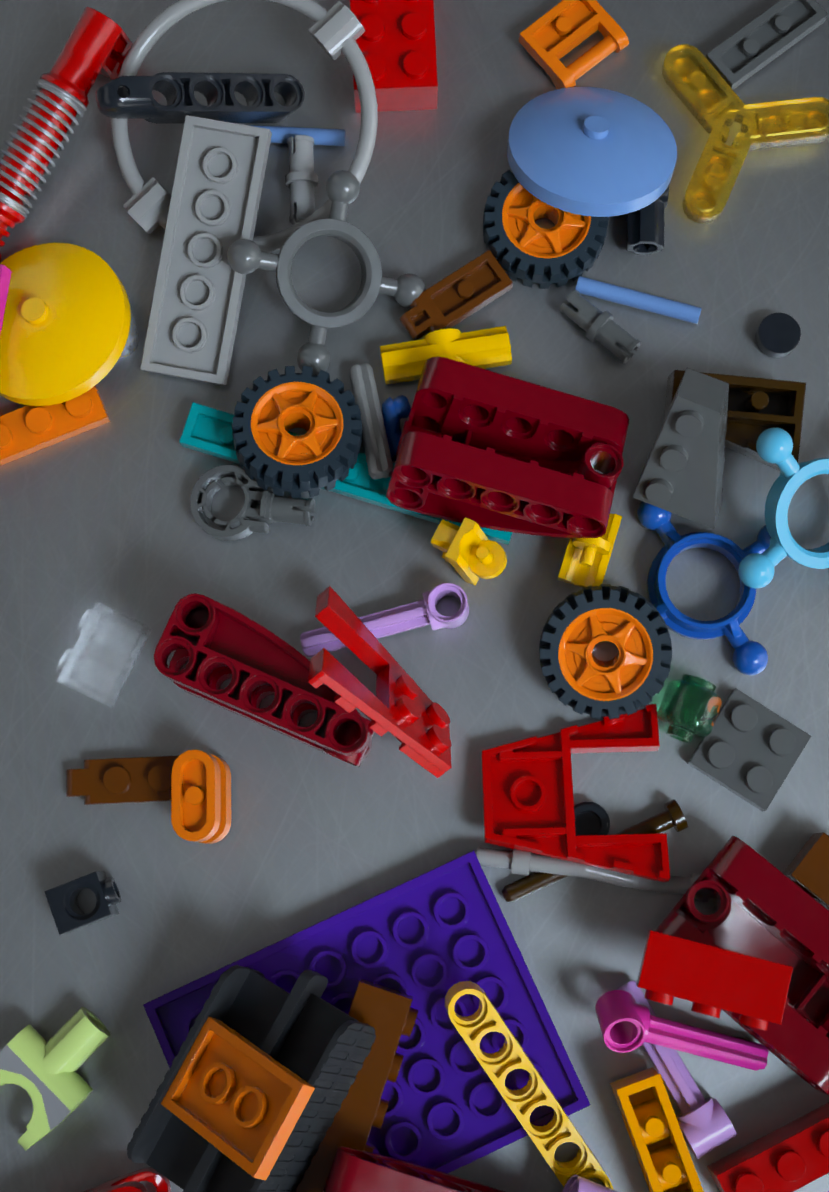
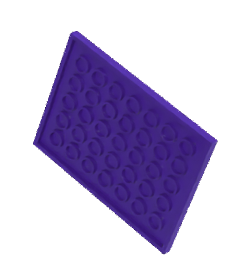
[143,851,591,1173]

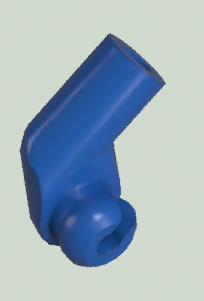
[381,395,411,461]

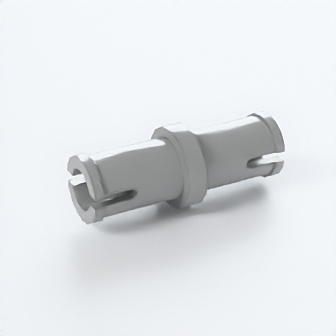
[285,135,318,225]

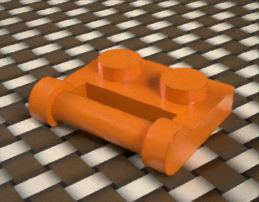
[519,0,629,89]

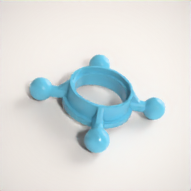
[738,427,829,589]

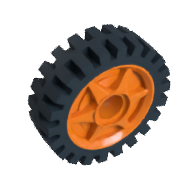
[483,170,609,289]
[232,366,362,498]
[539,584,672,719]

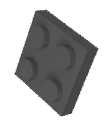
[687,688,811,812]

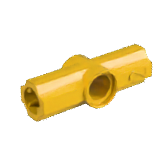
[380,326,512,385]

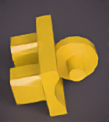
[557,513,622,588]
[430,517,507,586]

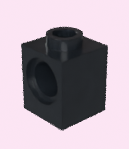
[44,871,121,935]

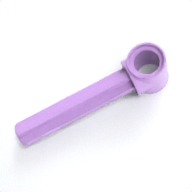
[300,583,469,657]
[616,980,737,1159]

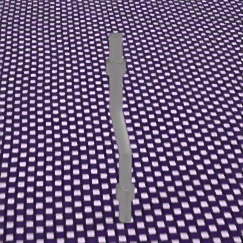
[477,847,716,902]

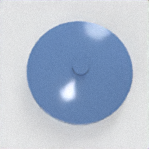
[507,87,677,217]

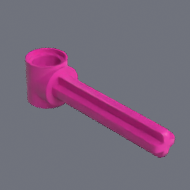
[595,990,768,1071]

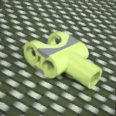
[0,1007,110,1151]

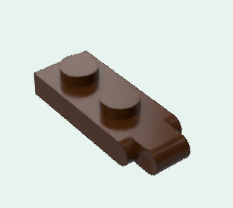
[399,250,513,340]
[66,755,179,805]

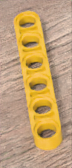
[445,981,614,1190]

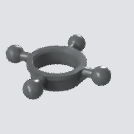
[227,170,426,376]

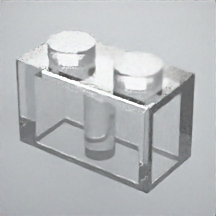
[57,602,152,708]

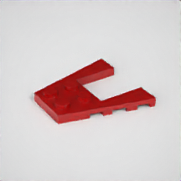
[308,586,452,778]
[482,704,670,882]

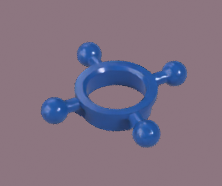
[637,501,771,676]

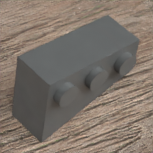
[633,368,729,529]

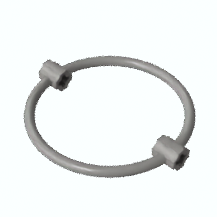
[111,0,378,252]

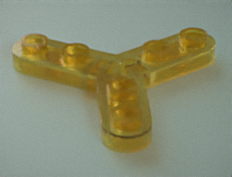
[662,44,829,224]

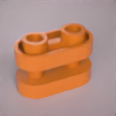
[171,750,231,844]

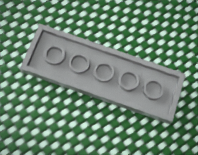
[140,115,272,386]

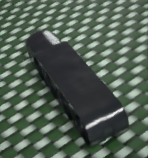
[95,72,305,124]

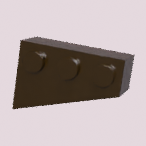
[664,370,806,471]

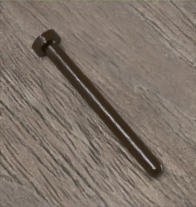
[501,799,688,902]

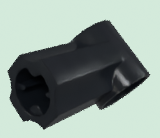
[626,185,669,255]

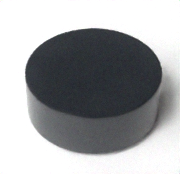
[755,313,801,358]
[574,802,610,836]

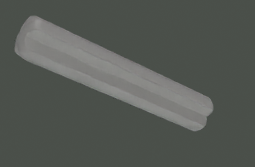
[349,363,393,480]

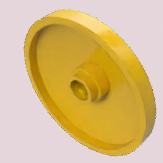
[0,242,131,406]

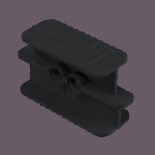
[127,965,376,1192]

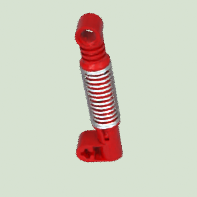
[0,7,133,262]

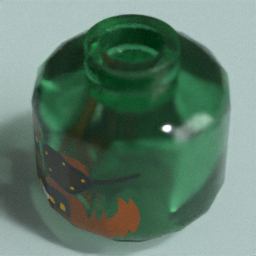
[657,674,722,743]

